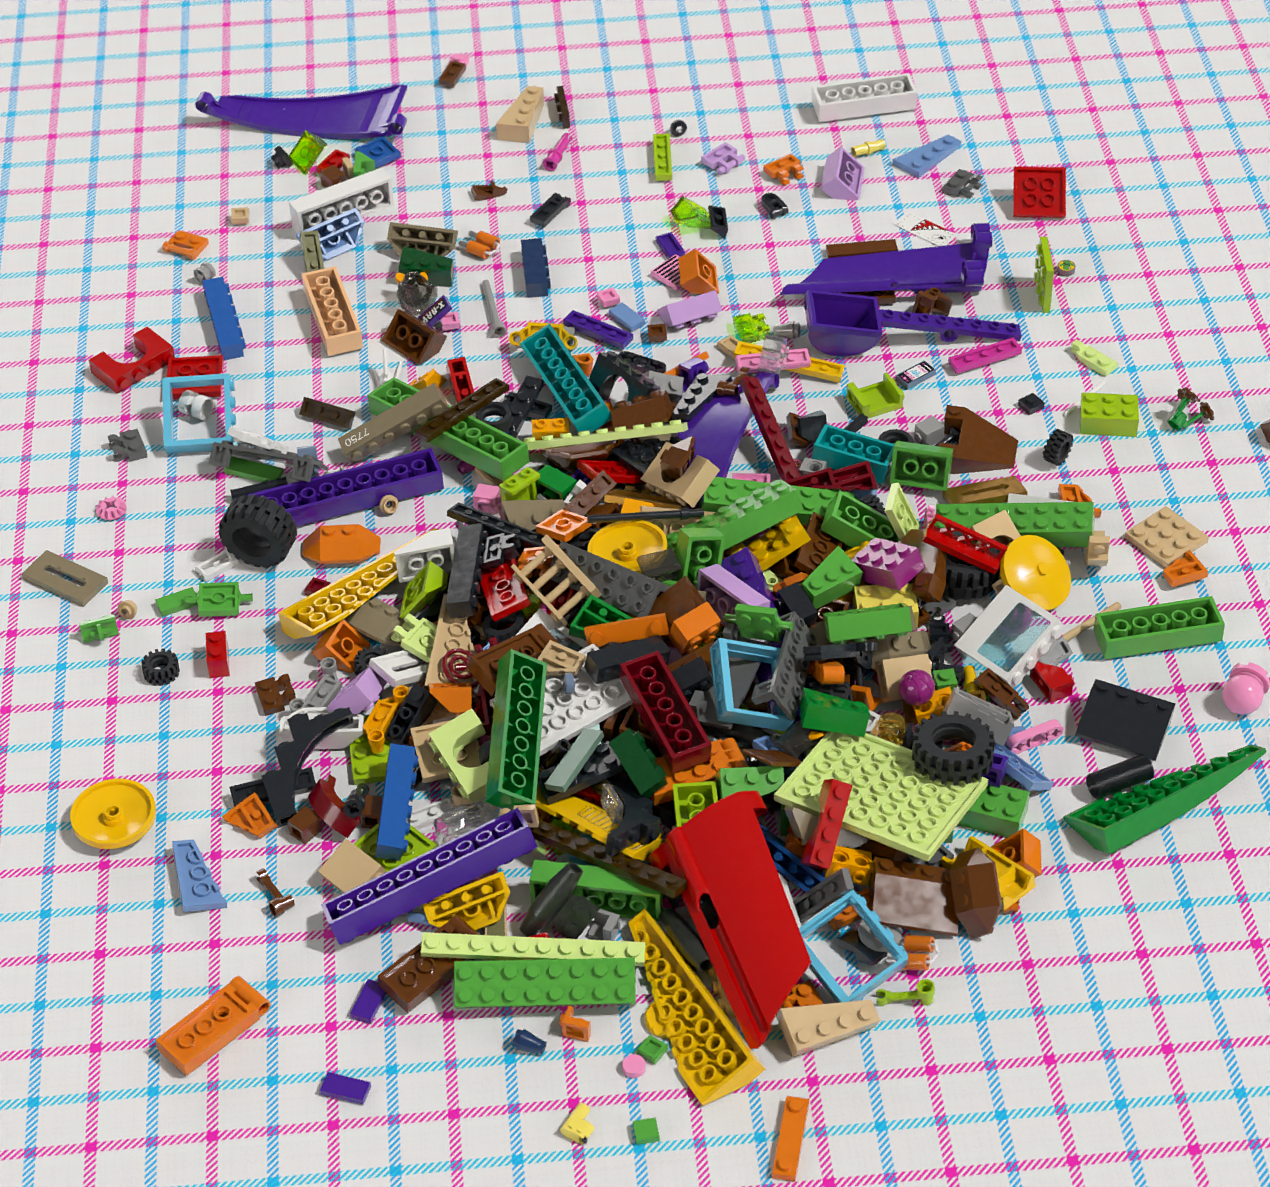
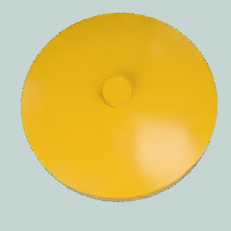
[587,520,668,575]
[1000,535,1071,611]
[70,779,156,849]

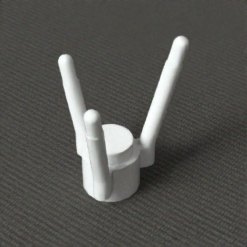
[373,348,403,387]

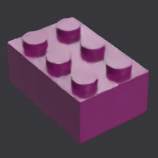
[851,538,925,591]

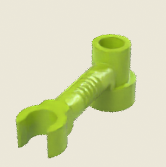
[876,979,935,1006]

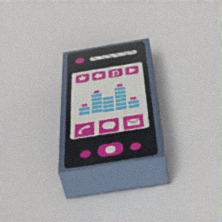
[896,360,936,390]

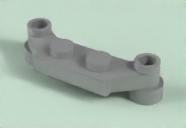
[289,657,342,713]

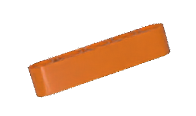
[808,658,844,684]

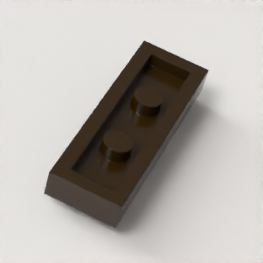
[554,86,570,129]
[299,397,356,429]

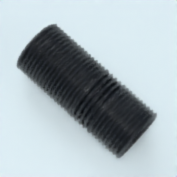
[1086,754,1154,799]

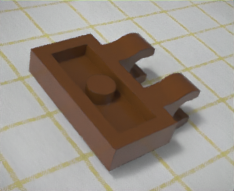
[254,674,296,716]

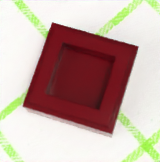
[304,577,331,596]

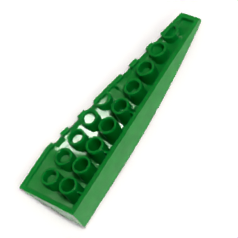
[1063,744,1266,854]

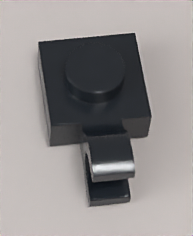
[926,637,954,671]

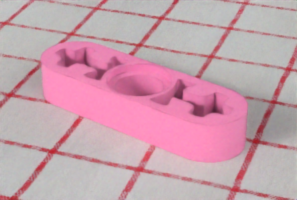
[1006,719,1064,754]

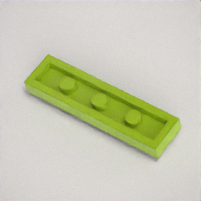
[653,133,672,181]

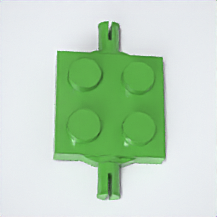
[185,582,253,617]
[724,604,794,642]

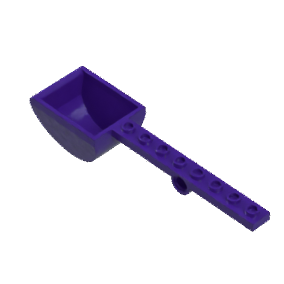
[804,290,1022,356]

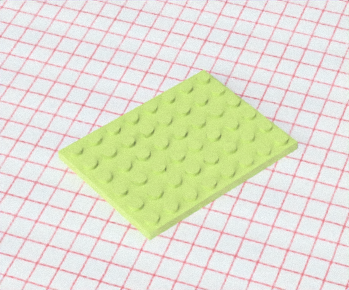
[774,731,988,862]

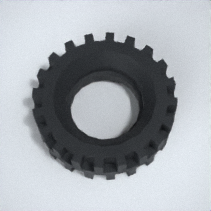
[912,711,995,785]

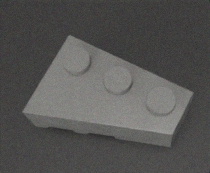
[943,687,1014,746]

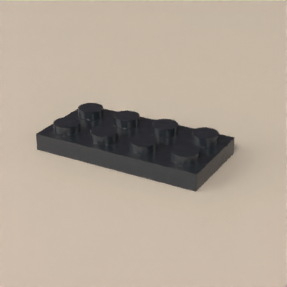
[537,741,625,805]

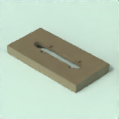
[22,550,108,607]

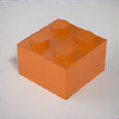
[668,602,721,656]

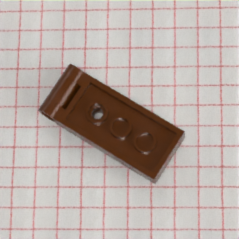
[466,623,559,697]
[378,915,479,1013]

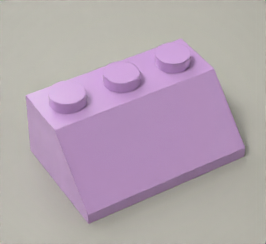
[821,146,865,201]
[657,290,722,329]
[326,667,388,714]

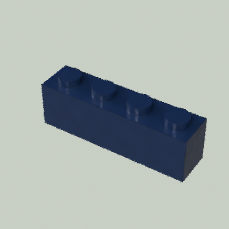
[521,238,551,298]

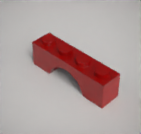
[801,779,853,870]

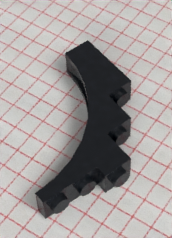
[261,707,354,828]
[591,772,661,857]

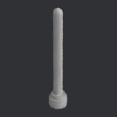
[482,280,507,338]

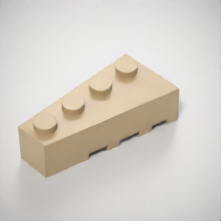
[496,86,544,143]
[776,999,881,1057]

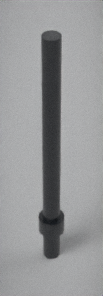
[586,508,704,523]

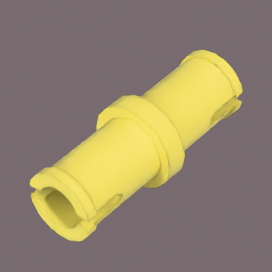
[851,139,886,157]

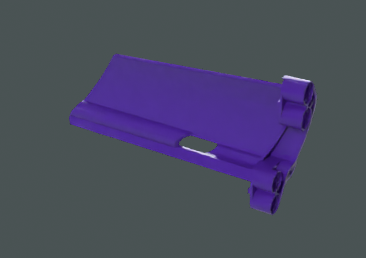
[780,223,993,295]

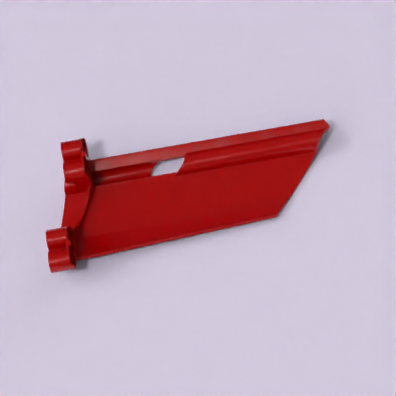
[649,791,811,1049]

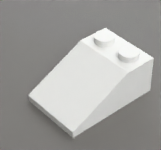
[394,528,455,583]

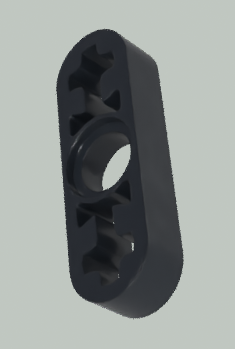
[618,351,666,374]

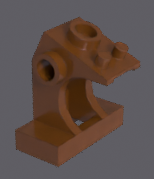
[912,287,953,316]

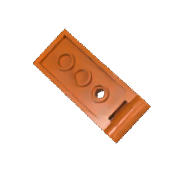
[650,738,749,806]
[155,976,271,1076]

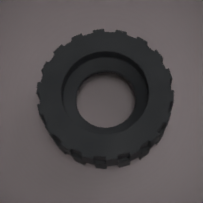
[482,610,528,643]

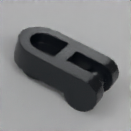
[761,193,789,219]

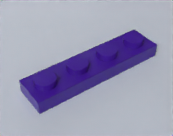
[563,310,633,350]

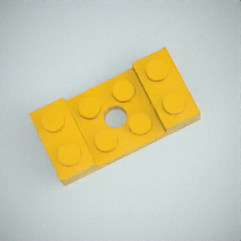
[726,515,811,572]
[941,836,1036,911]

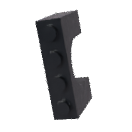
[589,351,661,402]

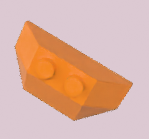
[302,524,381,564]

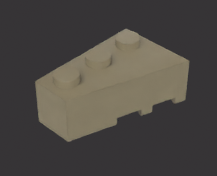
[500,499,565,532]

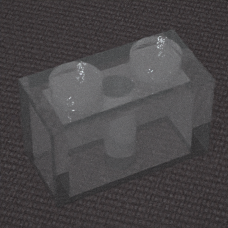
[758,334,789,375]

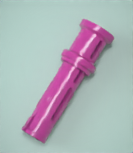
[542,133,572,171]

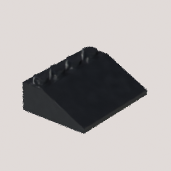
[1075,679,1176,761]

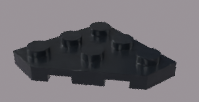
[611,437,682,476]

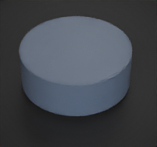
[563,673,575,694]

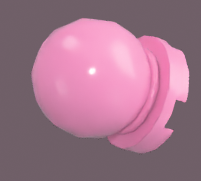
[1222,662,1270,715]

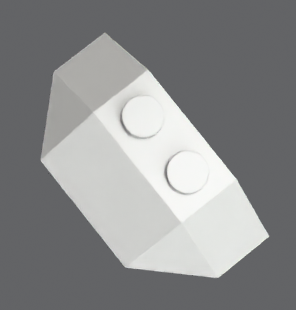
[279,707,364,749]

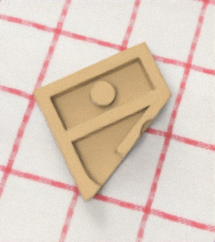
[538,640,586,676]

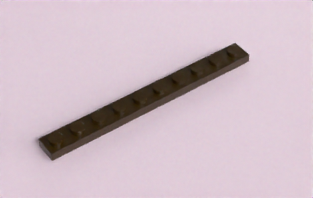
[498,816,687,898]

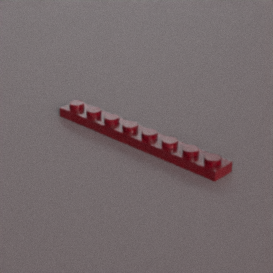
[739,377,800,481]

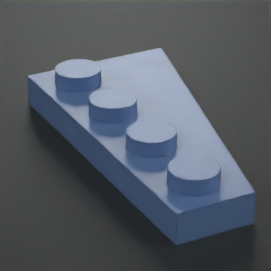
[893,135,961,178]
[172,839,227,912]

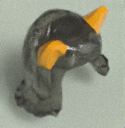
[395,272,438,316]
[770,719,828,758]

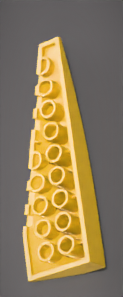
[628,909,765,1106]

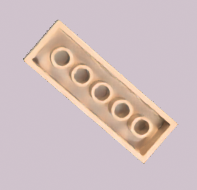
[301,266,363,356]

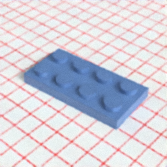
[994,742,1054,791]

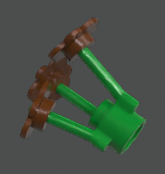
[1168,387,1214,430]

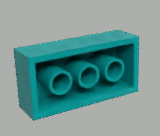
[812,424,895,484]

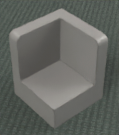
[588,909,620,941]

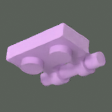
[701,142,745,175]

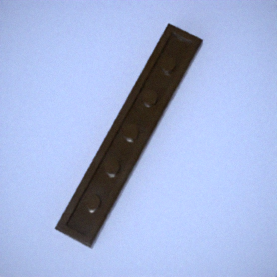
[414,378,510,443]

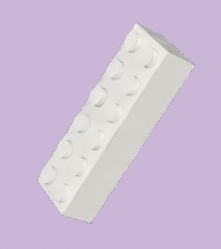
[812,73,918,122]
[289,168,394,234]

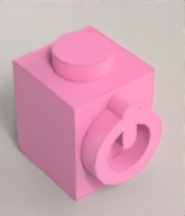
[473,483,502,513]

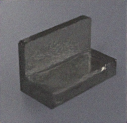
[636,549,682,582]

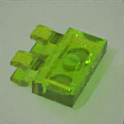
[733,313,771,343]

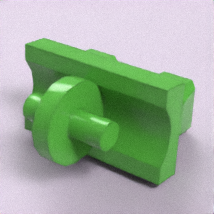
[79,615,119,643]

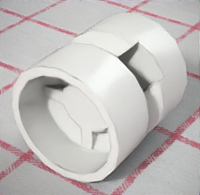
[178,390,213,420]

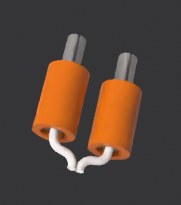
[458,231,500,259]
[886,935,941,971]

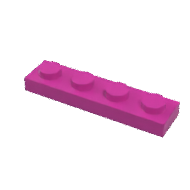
[948,337,1022,374]

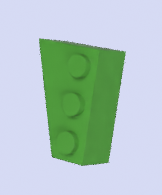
[802,546,862,609]
[715,766,784,801]

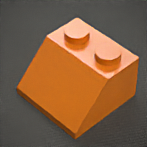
[678,249,719,294]
[312,619,371,673]
[429,683,471,716]
[991,828,1042,878]

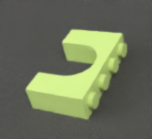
[429,709,489,804]

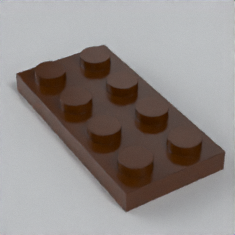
[793,512,843,575]

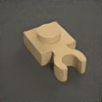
[499,804,539,827]

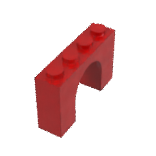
[88,326,175,394]

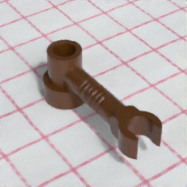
[716,366,751,396]
[256,868,295,917]

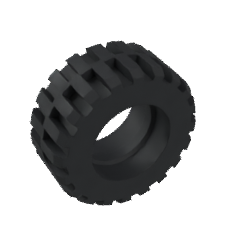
[218,494,297,568]
[943,531,1000,601]

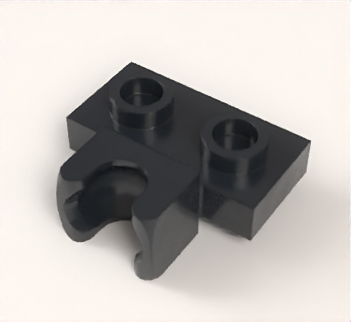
[482,533,521,569]

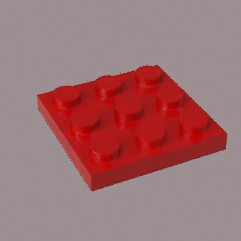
[1013,166,1066,218]
[167,355,224,400]

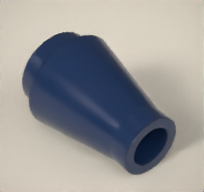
[512,1029,547,1055]

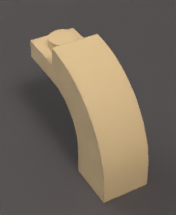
[1083,530,1110,566]

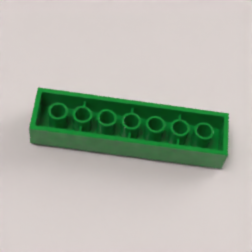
[485,649,547,810]

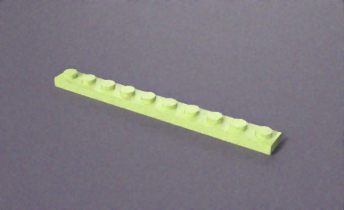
[524,420,688,450]
[421,932,645,966]

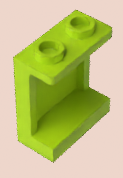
[846,372,905,419]
[499,467,540,501]

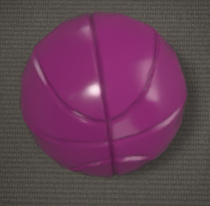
[899,669,935,706]

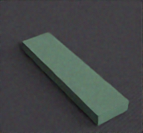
[545,728,604,793]

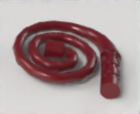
[442,644,483,688]

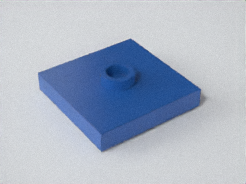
[355,137,401,168]

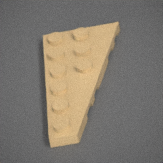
[424,594,478,704]

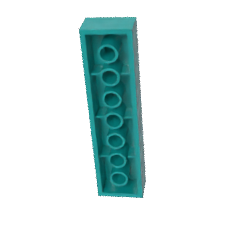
[519,323,612,434]

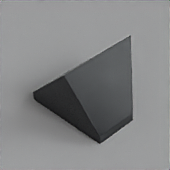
[797,410,827,443]

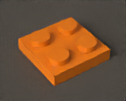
[536,509,592,542]

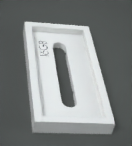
[368,650,429,687]

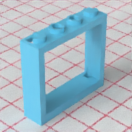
[162,373,236,454]
[710,638,794,731]
[799,890,909,1003]

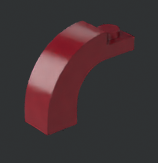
[308,774,360,838]

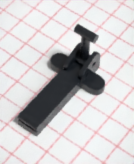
[803,642,877,687]

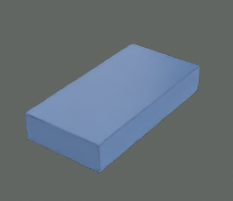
[609,302,645,332]

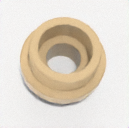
[379,495,398,514]
[118,600,137,619]

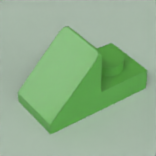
[353,151,376,178]

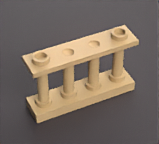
[511,534,602,627]

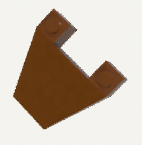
[939,405,1018,474]
[864,529,946,602]

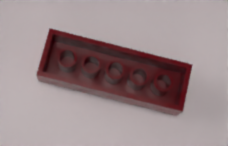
[620,651,712,773]

